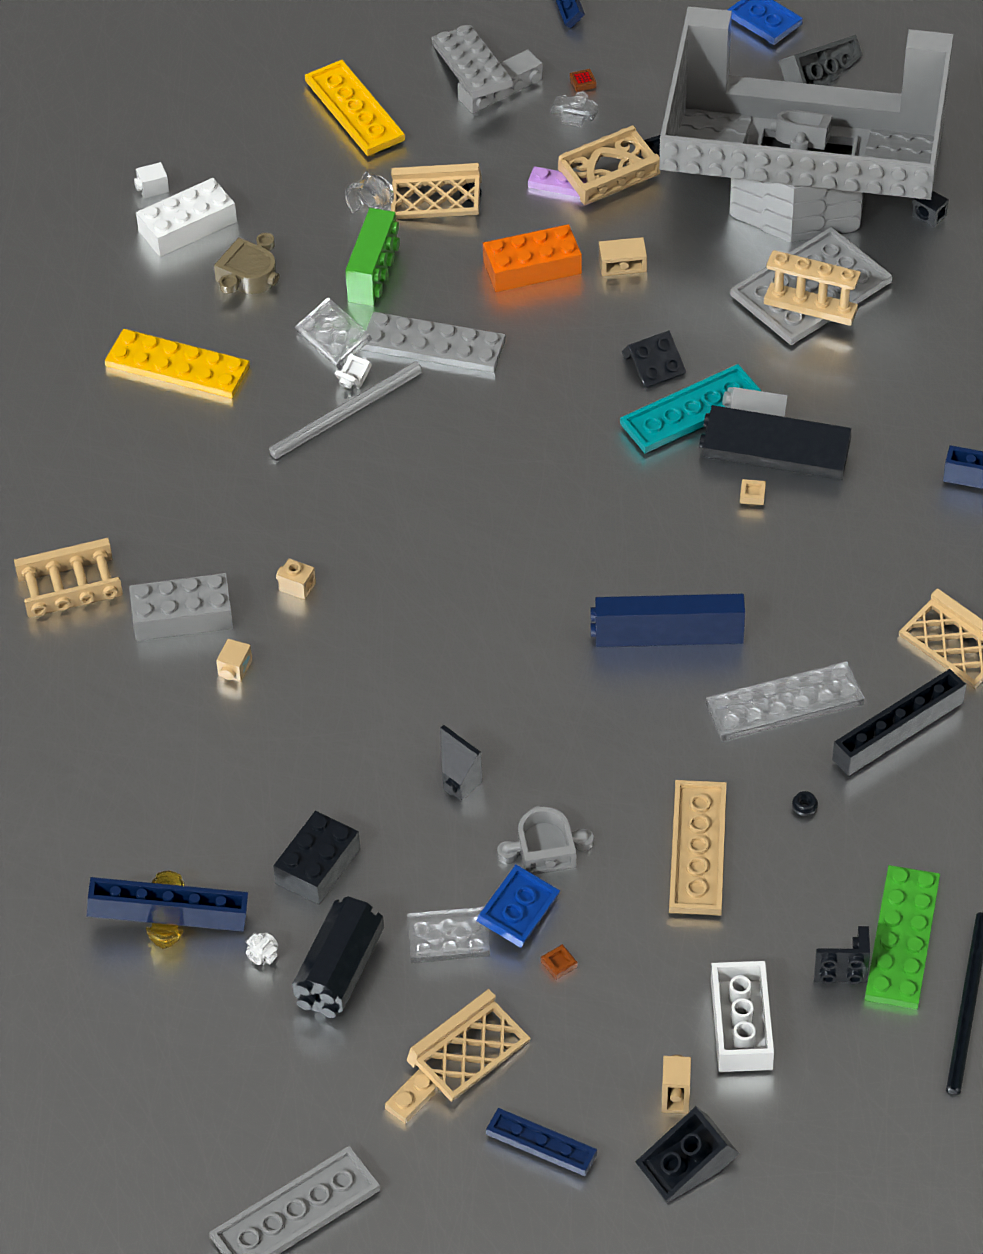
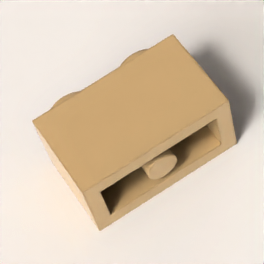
[599,237,647,276]
[661,1055,691,1114]

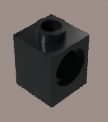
[912,190,949,227]

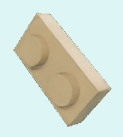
[385,1068,440,1124]

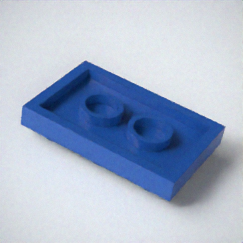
[728,0,803,45]
[476,864,560,948]

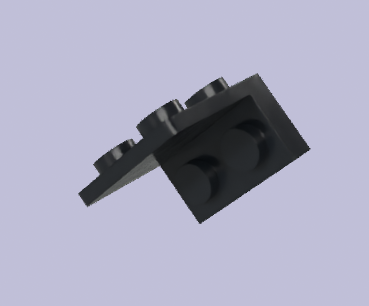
[622,330,686,388]
[814,926,870,984]

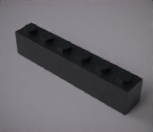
[832,669,966,776]

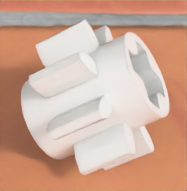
[246,933,278,965]

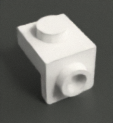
[335,354,372,389]

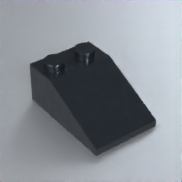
[635,1106,739,1203]

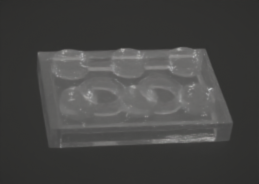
[295,297,372,369]
[407,907,490,963]

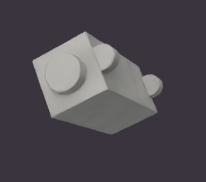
[723,387,788,417]

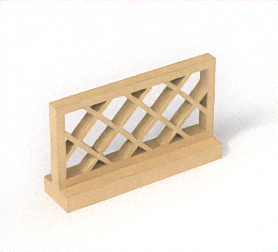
[391,163,482,219]
[899,588,983,689]
[406,989,531,1102]

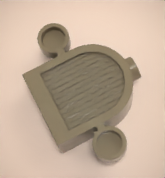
[214,233,280,294]

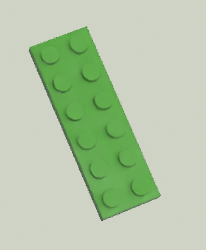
[865,865,940,1010]

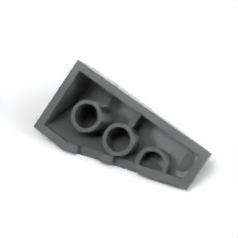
[778,35,862,86]

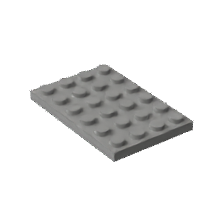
[730,227,893,345]

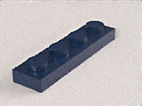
[486,1108,597,1176]

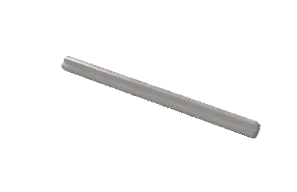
[269,362,422,459]

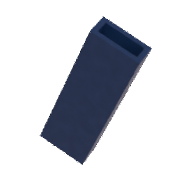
[590,594,745,647]

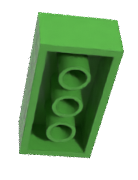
[345,208,400,306]

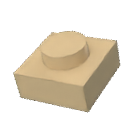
[740,479,766,505]

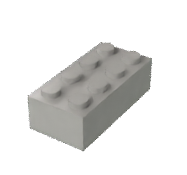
[129,573,233,641]

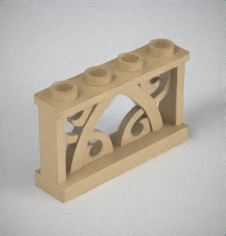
[558,125,660,206]

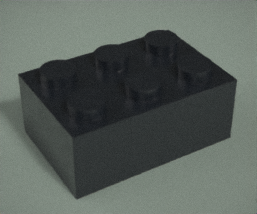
[273,811,360,904]

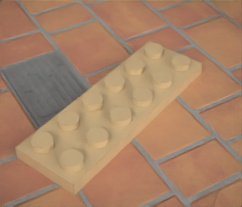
[669,780,726,915]

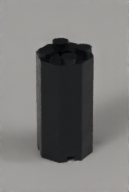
[292,896,384,1018]

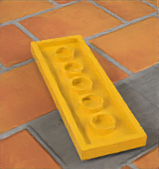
[305,60,405,156]
[105,329,250,399]

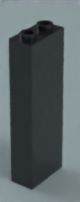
[699,405,851,480]

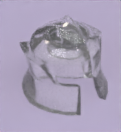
[345,171,394,214]

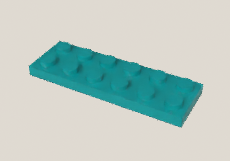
[620,364,761,453]

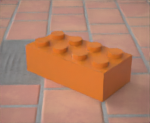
[483,224,582,292]

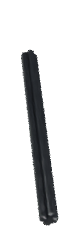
[946,912,983,1095]

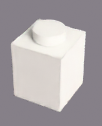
[134,162,169,199]

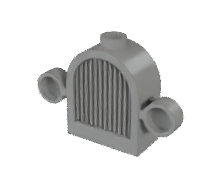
[771,110,833,150]
[497,806,594,875]

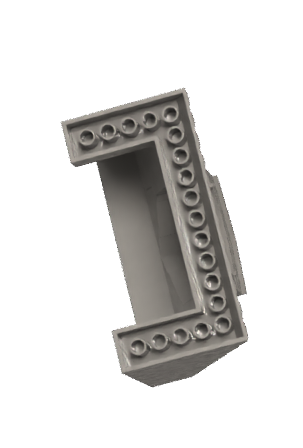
[659,6,954,242]

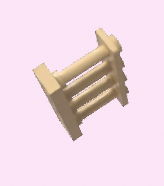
[764,250,861,326]
[14,538,123,617]

